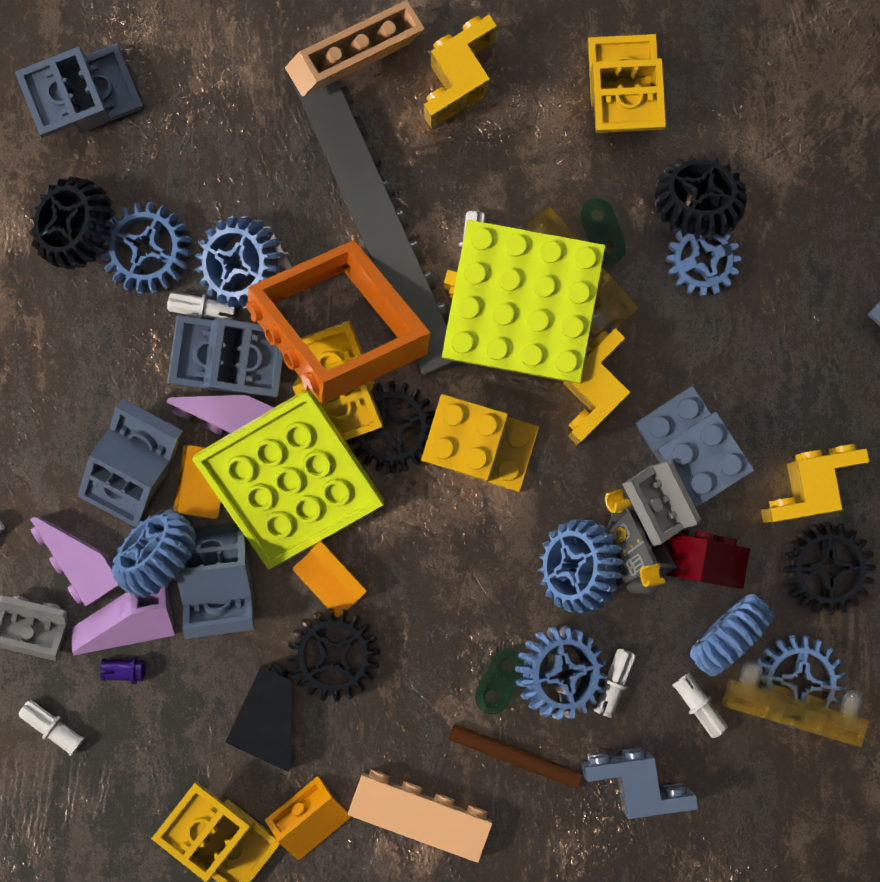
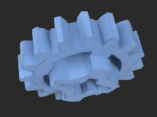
[666,231,741,297]

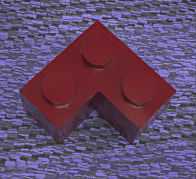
[665,529,750,589]

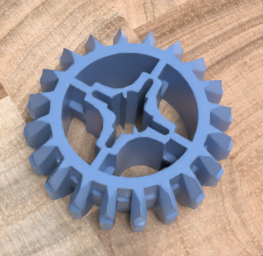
[99,202,192,294]
[195,216,286,309]
[111,509,197,598]
[537,519,624,613]
[690,594,774,676]
[515,626,608,720]
[752,635,846,729]

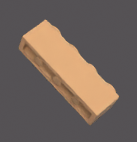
[285,0,424,97]
[347,769,492,863]

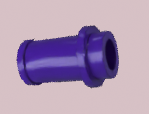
[100,657,145,684]

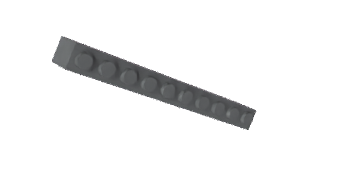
[285,60,458,377]

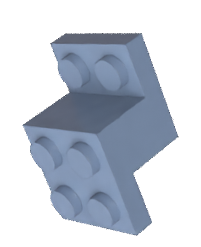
[15,43,144,138]
[167,315,283,397]
[634,386,754,508]
[77,399,183,527]
[177,523,254,639]
[581,747,698,819]

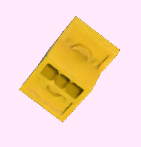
[424,14,497,129]
[587,34,666,133]
[292,320,384,440]
[563,328,630,445]
[421,394,539,492]
[761,444,869,523]
[151,782,280,882]

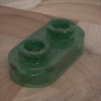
[580,198,626,266]
[475,649,525,714]

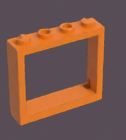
[246,240,430,404]

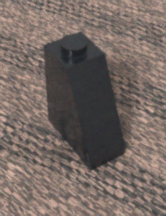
[225,662,294,772]

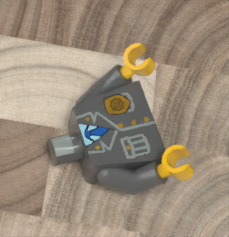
[605,488,677,595]

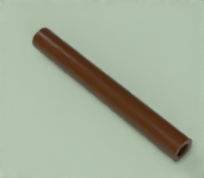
[448,724,583,789]

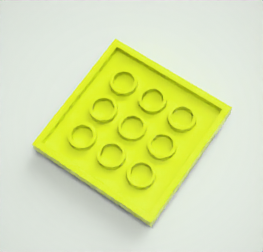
[442,220,605,384]
[192,389,385,570]

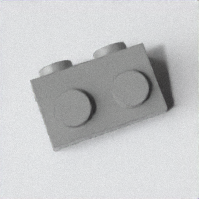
[622,460,701,546]
[0,595,68,661]

